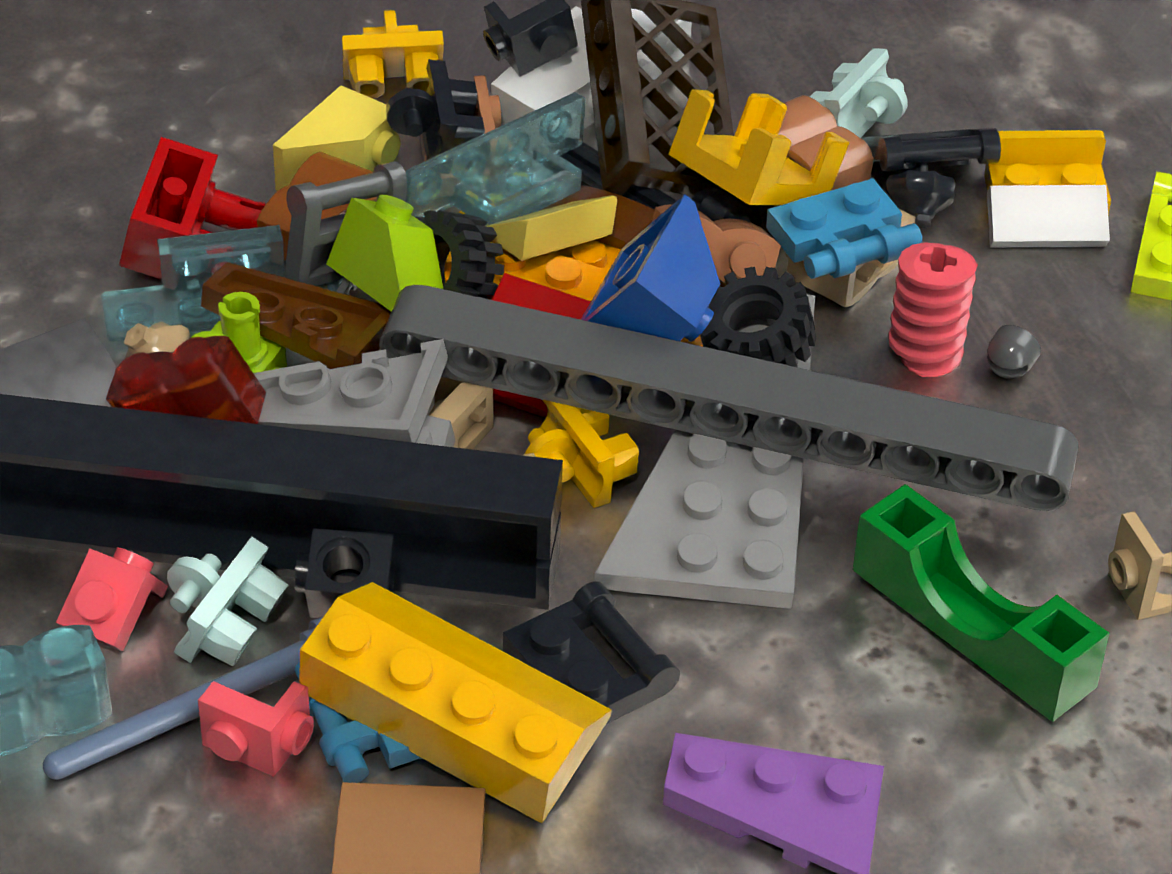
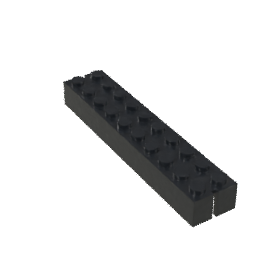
[0,394,563,610]

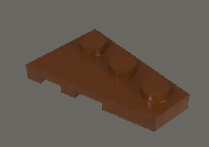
[200,262,391,369]

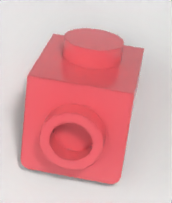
[56,547,168,652]
[198,681,314,777]

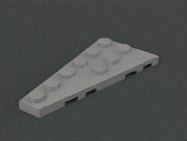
[594,295,815,609]

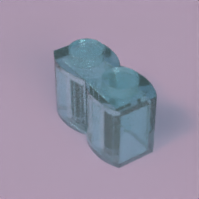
[0,625,112,756]

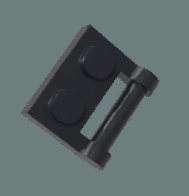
[862,128,1001,172]
[503,581,680,724]

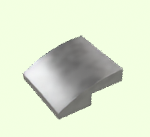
[0,318,116,406]

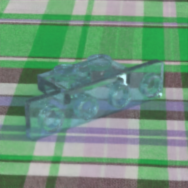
[405,92,586,226]
[101,225,343,341]

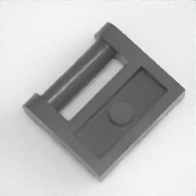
[284,161,408,286]

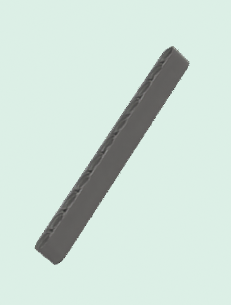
[379,285,1079,511]

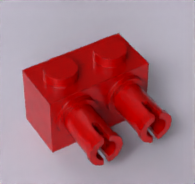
[119,137,266,284]

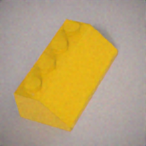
[299,582,612,823]

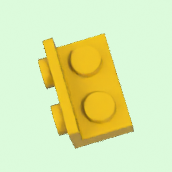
[984,130,1111,216]

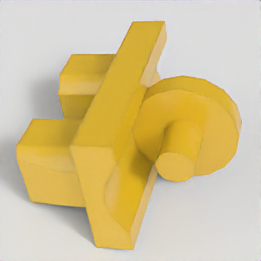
[342,10,444,99]
[525,400,639,508]

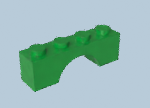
[852,484,1110,722]

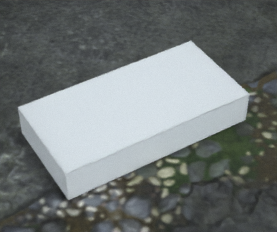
[987,185,1110,248]

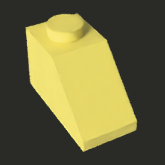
[273,85,401,191]

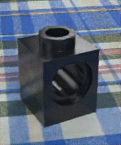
[295,529,397,618]

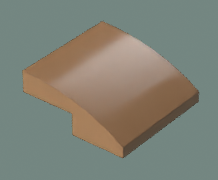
[332,782,486,874]

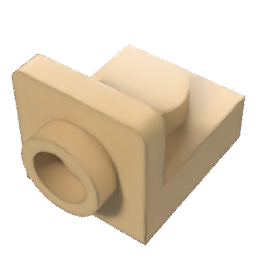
[429,377,494,450]

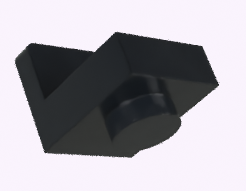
[483,0,578,77]

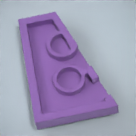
[663,733,884,874]

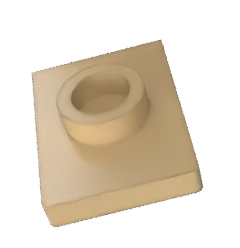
[1108,511,1172,620]

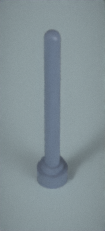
[43,615,324,780]

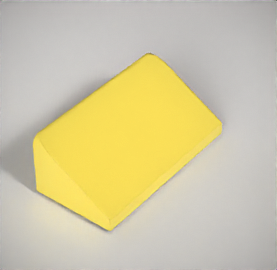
[486,195,617,261]

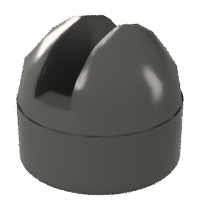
[987,325,1041,379]

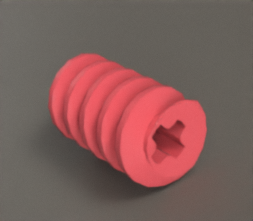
[888,242,978,377]

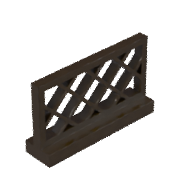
[581,0,734,197]

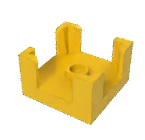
[668,89,850,205]

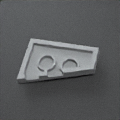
[223,339,448,443]

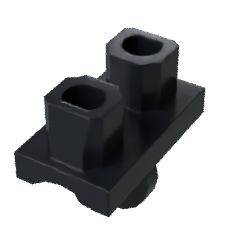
[386,59,485,171]

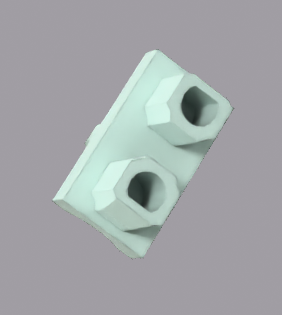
[810,48,908,138]
[167,537,289,666]

